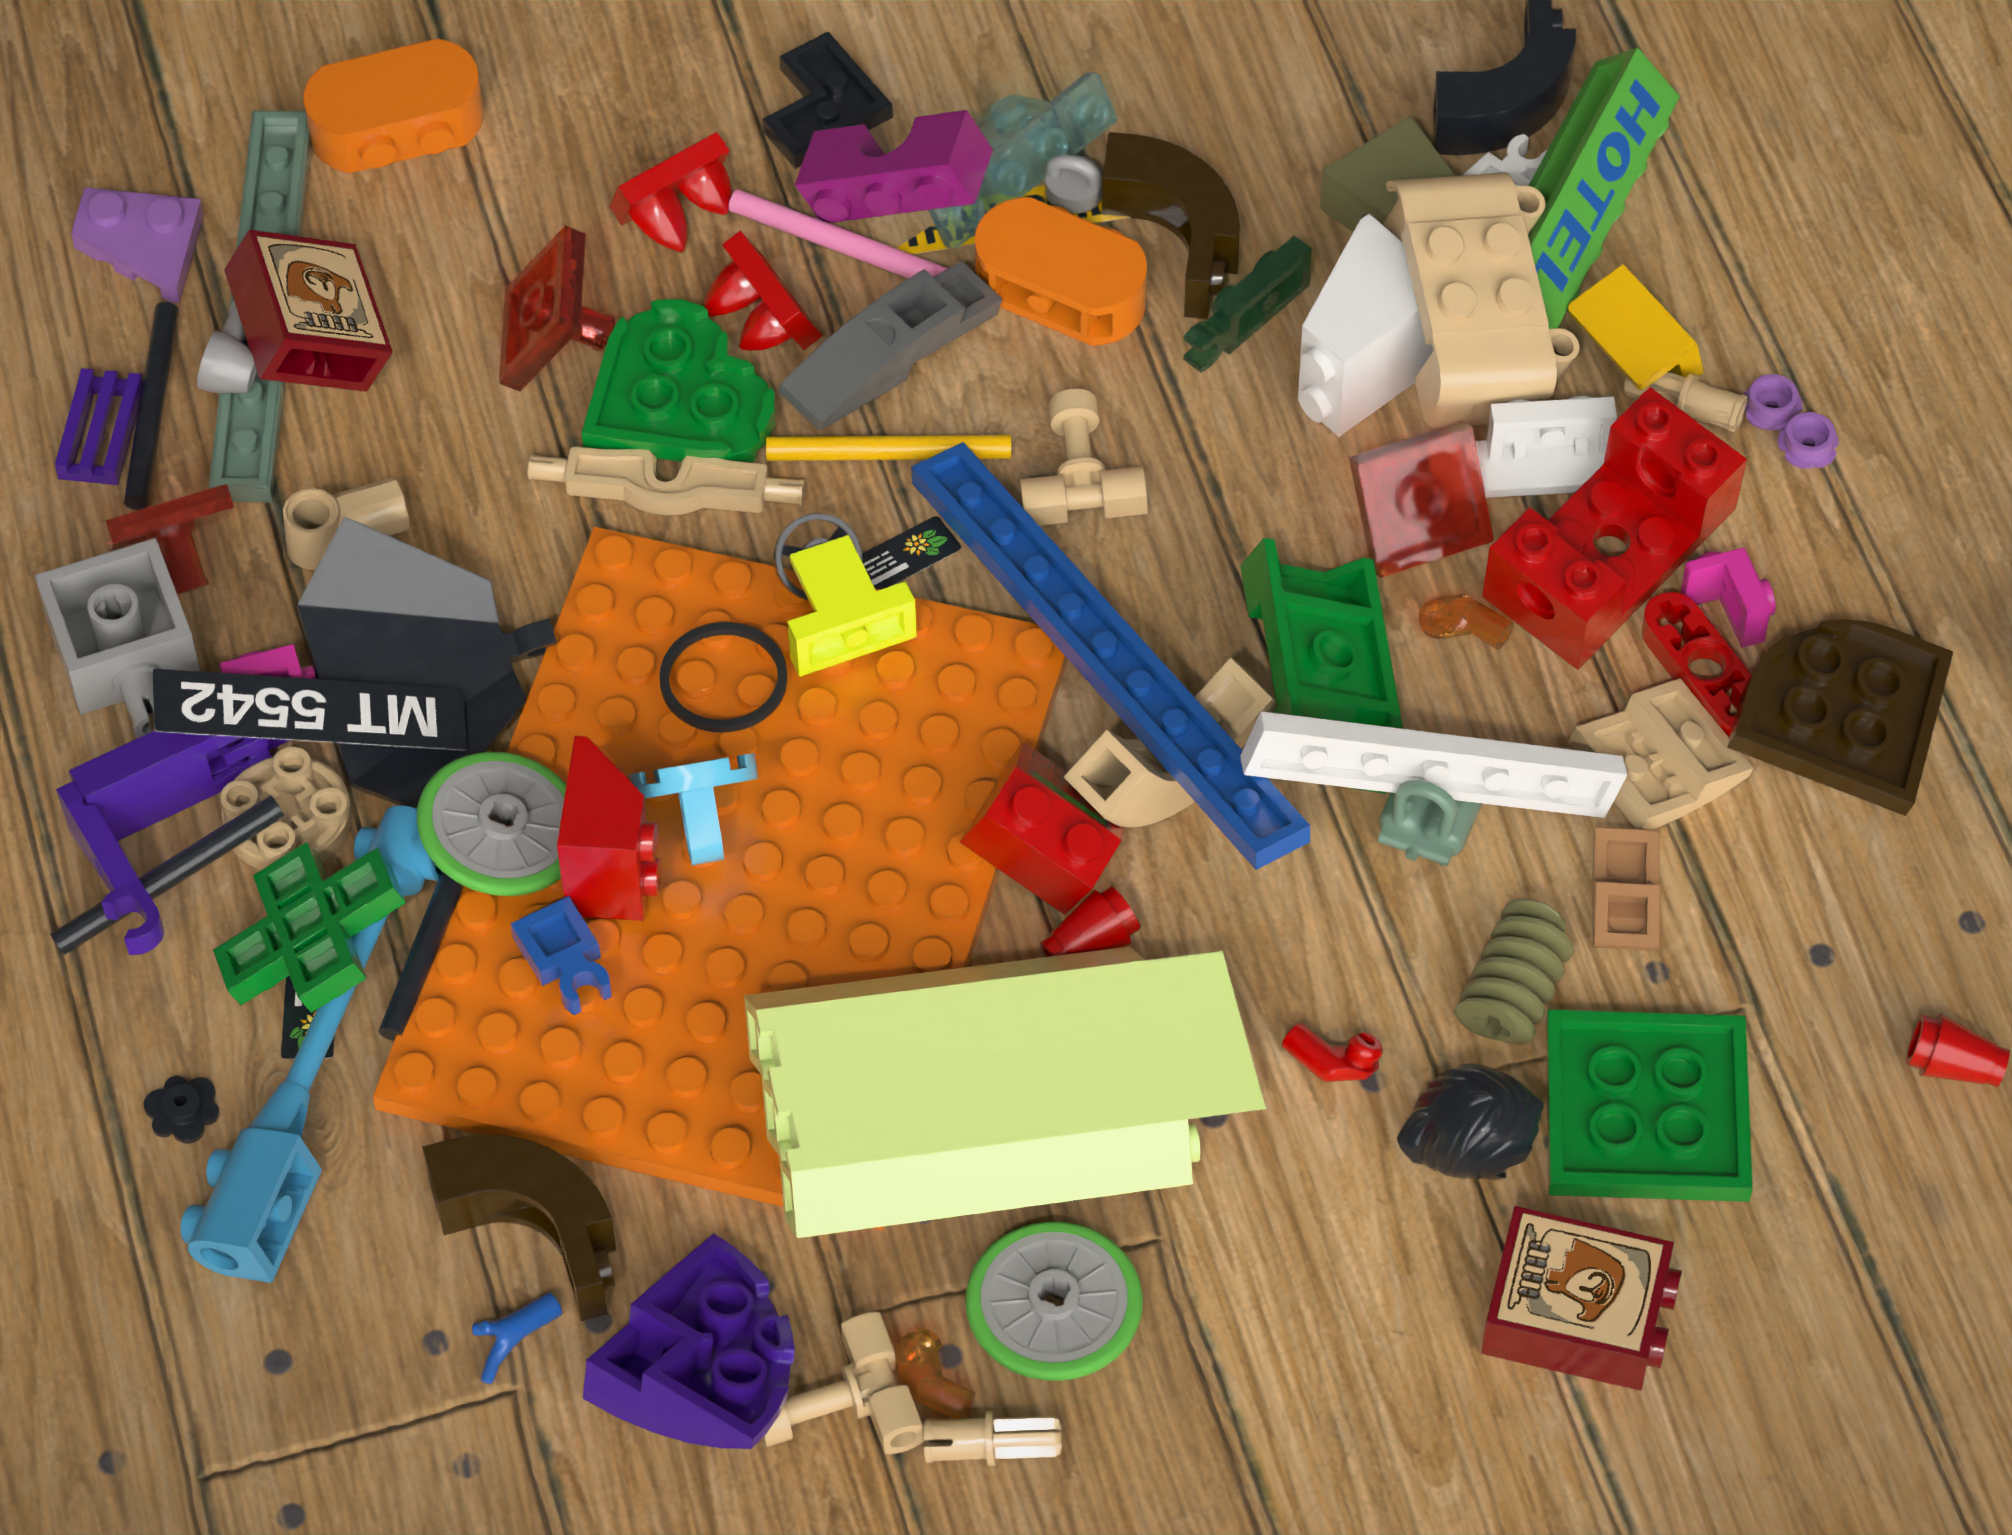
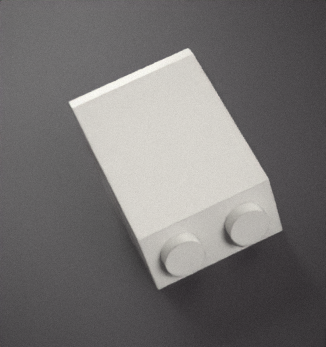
[1298,214,1433,437]

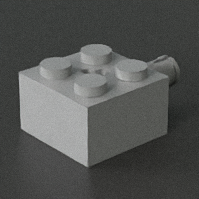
[34,538,200,738]

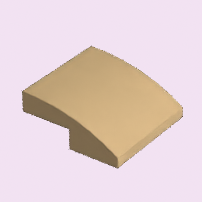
[1567,678,1753,830]

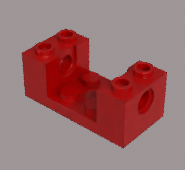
[1482,387,1747,670]

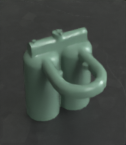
[1378,780,1482,866]

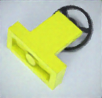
[773,513,917,677]

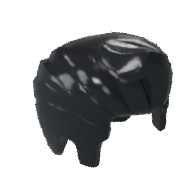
[1397,1064,1544,1180]

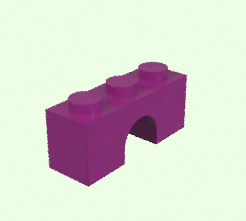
[795,110,993,223]

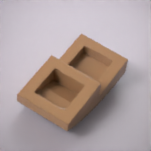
[1592,827,1661,951]

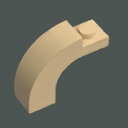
[1064,658,1277,828]

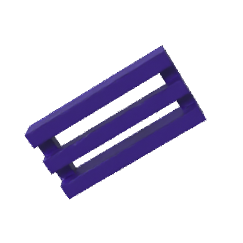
[55,368,143,485]

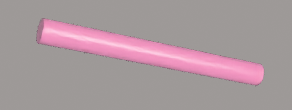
[729,189,948,279]

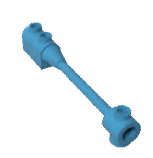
[181,806,442,1283]

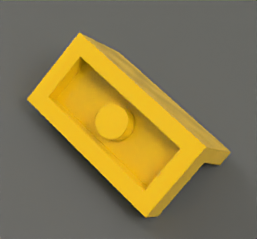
[1568,264,1704,390]

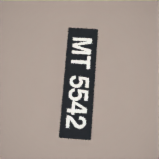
[152,669,467,750]

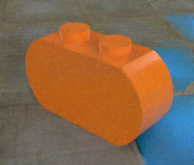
[303,39,483,173]
[975,197,1147,346]

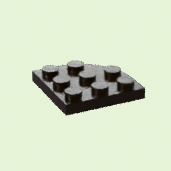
[1727,619,1954,816]

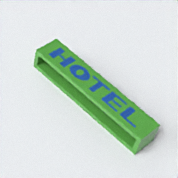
[1528,47,1680,329]

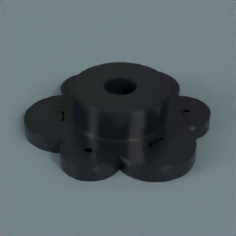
[144,1076,220,1144]

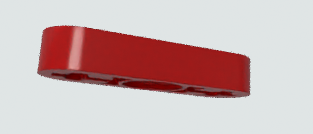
[1642,592,1751,738]

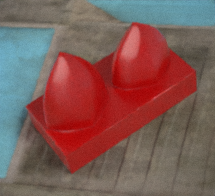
[609,132,732,253]
[702,230,823,351]

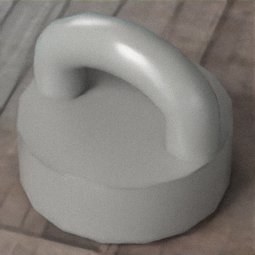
[1045,154,1103,214]

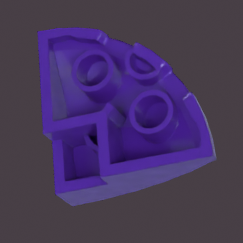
[583,1233,794,1449]

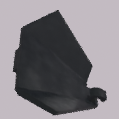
[297,516,556,809]

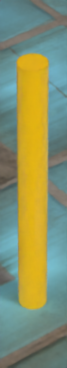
[766,435,1011,461]

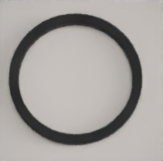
[659,622,787,733]

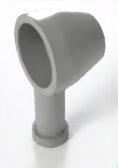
[197,300,258,394]

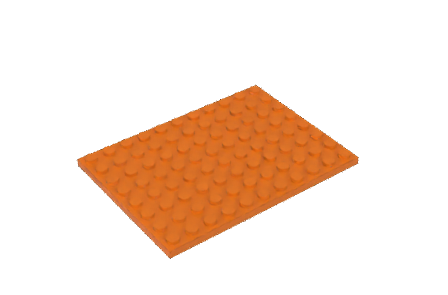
[373,527,1068,1231]

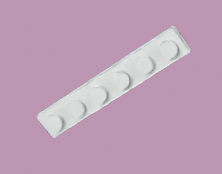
[1240,711,1628,818]

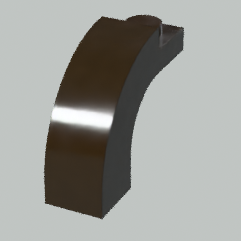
[1102,132,1240,319]
[422,1135,616,1321]

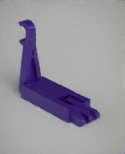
[56,730,290,955]

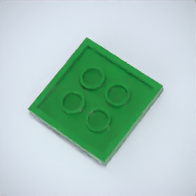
[1545,1010,1753,1202]

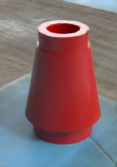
[1040,886,1141,957]
[1906,1013,2010,1087]

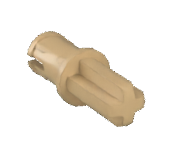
[1624,372,1748,434]
[924,1411,1062,1466]

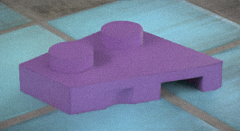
[71,188,204,303]

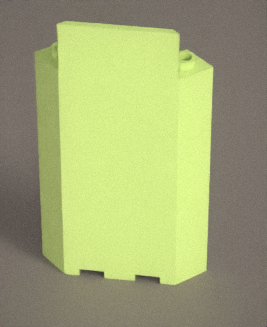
[744,947,1266,1238]

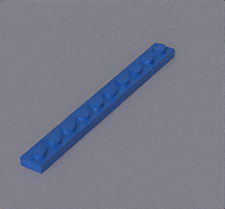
[911,442,1310,870]

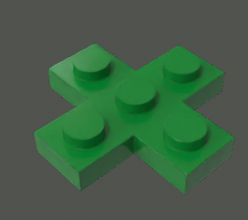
[213,842,406,1013]

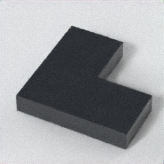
[762,31,893,169]

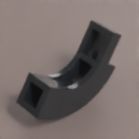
[1433,0,1576,155]

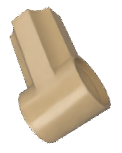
[283,477,410,570]

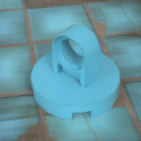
[627,753,759,866]

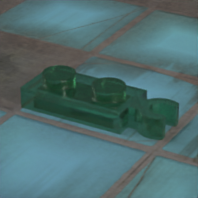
[1183,236,1312,373]

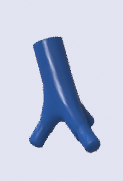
[472,1292,562,1384]

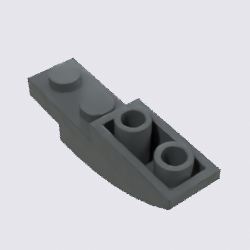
[779,261,1002,431]

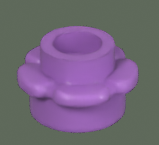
[1743,374,1802,431]
[1778,412,1839,469]

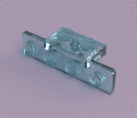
[928,72,1117,249]

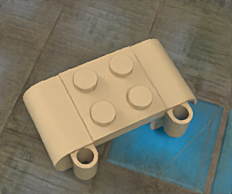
[1382,172,1579,428]

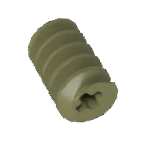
[1453,899,1575,1045]

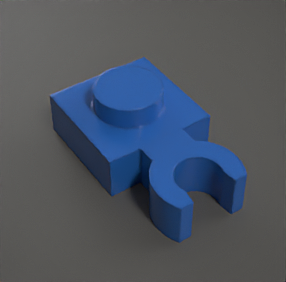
[510,896,612,1015]

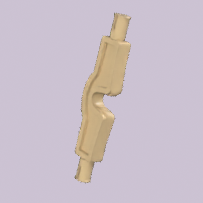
[528,447,805,515]

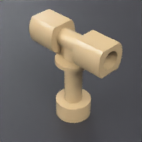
[1020,389,1148,526]
[761,1312,924,1454]

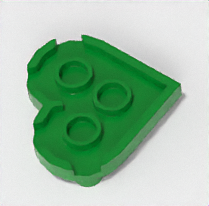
[581,299,775,463]

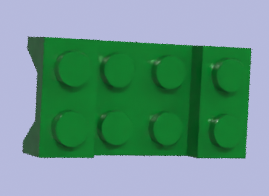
[1240,537,1403,794]

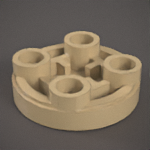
[220,747,352,870]

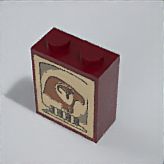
[224,229,393,392]
[1481,1206,1682,1391]

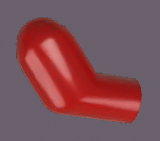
[1282,1023,1383,1082]

